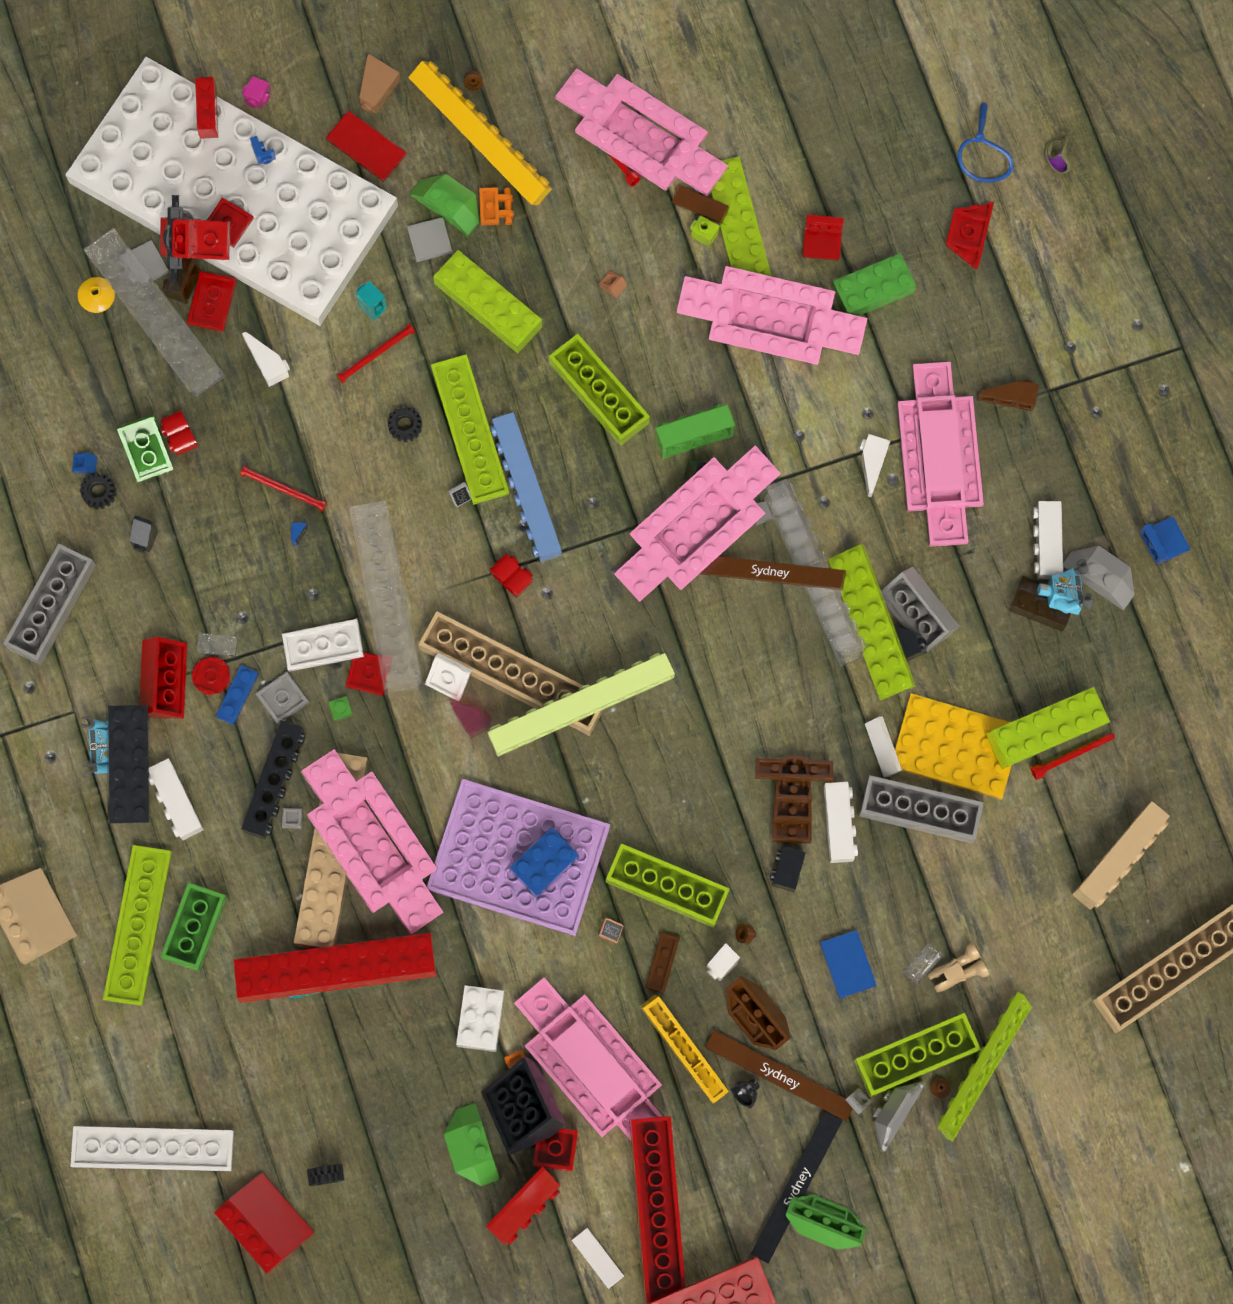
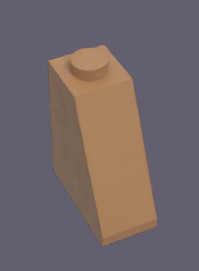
[359,54,401,114]

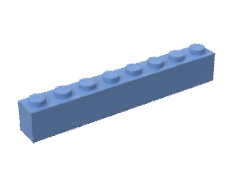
[490,412,562,562]

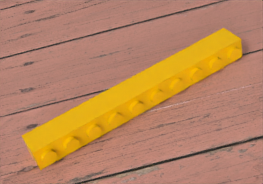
[408,61,552,205]

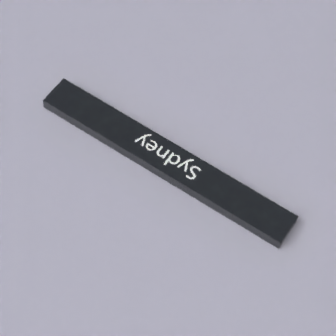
[751,1112,842,1264]

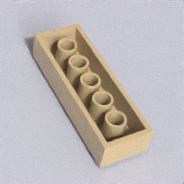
[1072,801,1170,910]

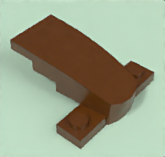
[755,755,833,844]

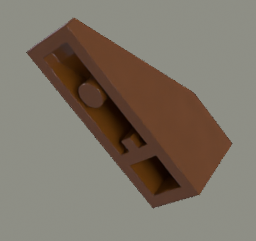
[977,380,1039,411]

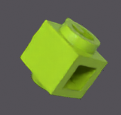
[690,216,720,248]

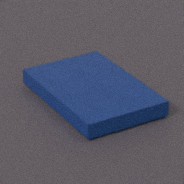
[820,930,877,999]

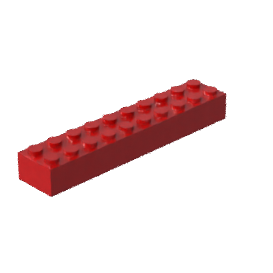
[233,933,437,1003]
[629,1116,686,1304]

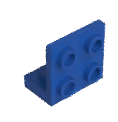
[1139,517,1190,565]

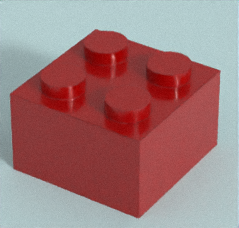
[533,1129,578,1172]

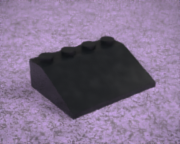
[481,1057,566,1155]

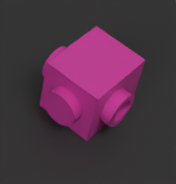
[242,76,271,109]

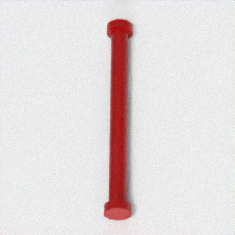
[336,323,415,384]
[240,465,327,512]

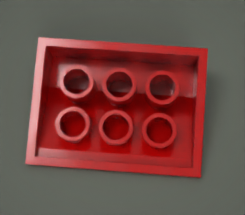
[486,1167,561,1245]
[214,1173,314,1274]

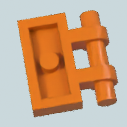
[479,187,514,226]

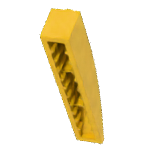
[640,995,729,1104]

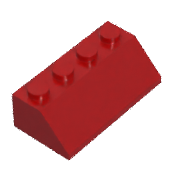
[139,637,187,719]

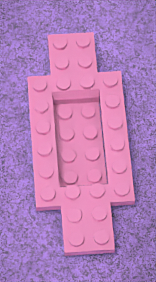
[556,68,728,196]
[676,266,868,365]
[897,362,984,547]
[614,446,781,602]
[301,749,443,935]
[514,978,673,1141]

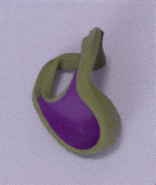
[1044,135,1073,174]

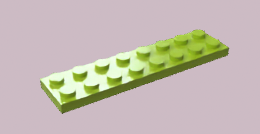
[710,156,772,296]
[431,354,509,505]
[828,544,916,700]
[103,845,172,1006]
[938,992,1032,1142]

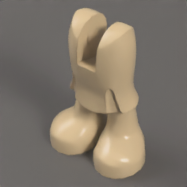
[928,942,989,992]

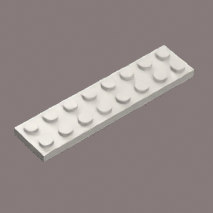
[71,1126,234,1171]

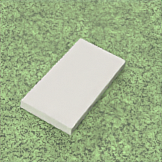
[282,619,364,672]

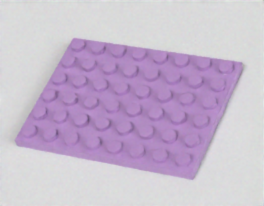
[427,779,610,936]

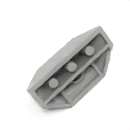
[1063,546,1135,611]
[873,1081,926,1153]

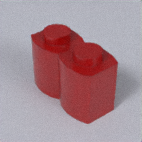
[160,411,198,456]
[490,554,533,598]

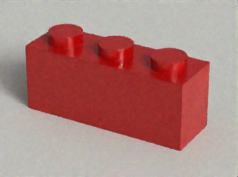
[195,77,219,139]

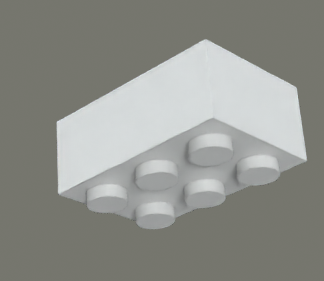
[456,986,505,1052]

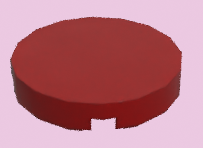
[192,657,231,695]

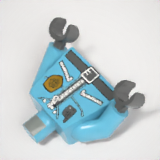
[1037,559,1093,615]
[80,716,107,776]

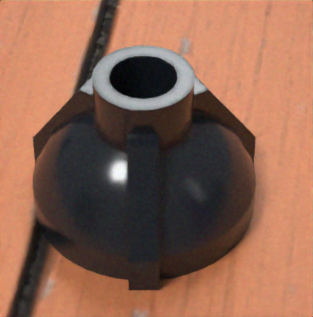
[731,1079,760,1109]

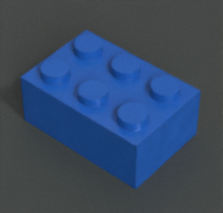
[509,828,579,899]

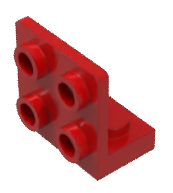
[803,215,844,261]

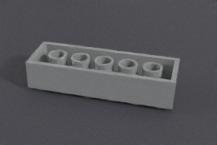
[3,543,96,665]
[859,775,984,844]

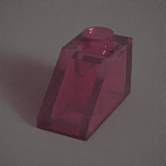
[450,701,492,739]

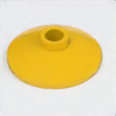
[78,277,115,313]

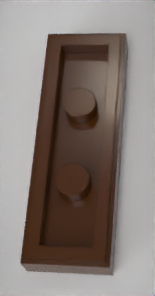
[672,186,730,224]
[645,932,680,994]

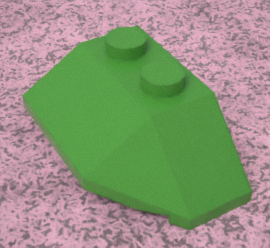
[409,174,479,236]
[444,1103,500,1186]
[786,1195,867,1249]

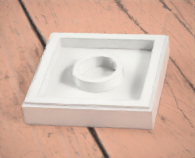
[425,653,472,702]

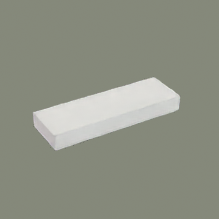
[865,716,902,778]
[571,1228,624,1289]

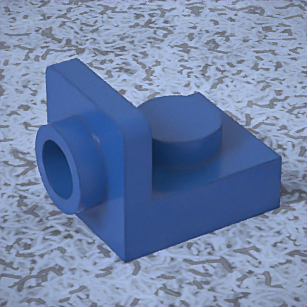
[250,136,276,165]

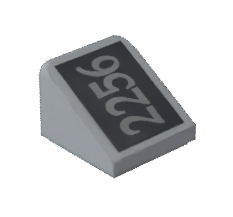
[448,482,471,507]

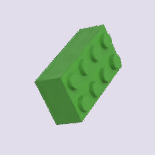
[831,253,916,316]
[655,404,735,459]
[161,883,228,972]

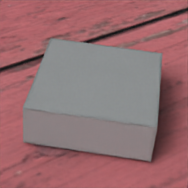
[282,808,303,829]
[845,1087,872,1114]

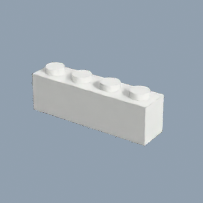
[1033,501,1063,580]
[149,758,204,840]
[823,782,858,863]

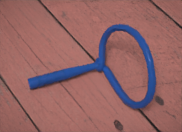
[958,103,1013,183]

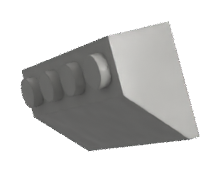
[881,567,960,652]

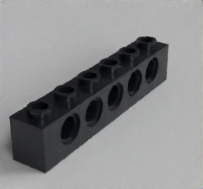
[241,720,306,839]

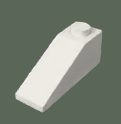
[242,332,290,387]
[860,434,890,497]
[707,944,740,981]

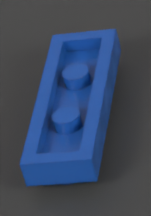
[216,665,259,726]

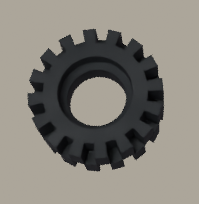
[387,406,422,442]
[80,473,116,510]
[307,1164,345,1186]

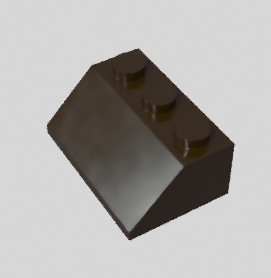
[1009,576,1071,632]

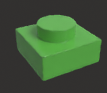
[328,696,353,721]

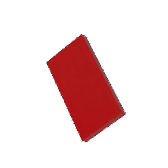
[326,111,406,182]

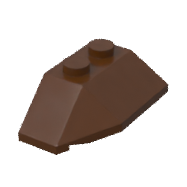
[726,976,791,1050]

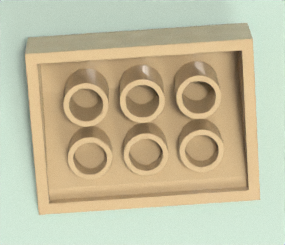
[0,868,77,965]

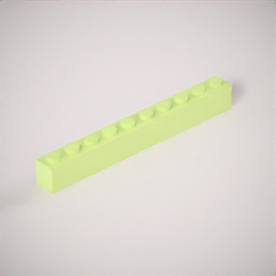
[488,653,675,757]

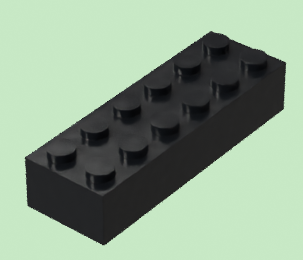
[106,705,149,824]

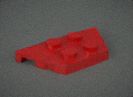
[945,202,994,270]

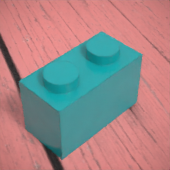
[356,281,387,321]

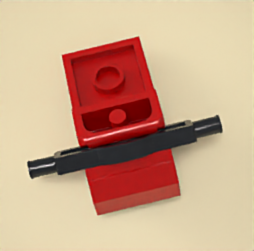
[160,195,230,281]

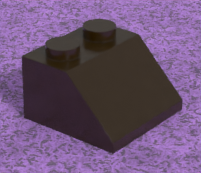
[163,258,201,304]

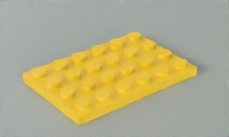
[895,693,1011,800]

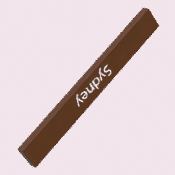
[700,556,846,590]
[705,1030,853,1122]

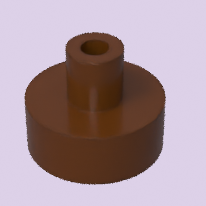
[464,71,482,90]
[736,924,756,944]
[930,1078,950,1099]

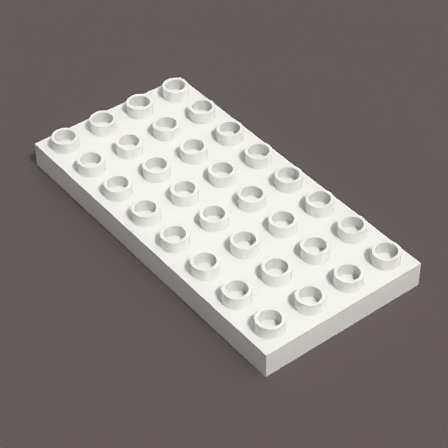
[66,57,398,326]

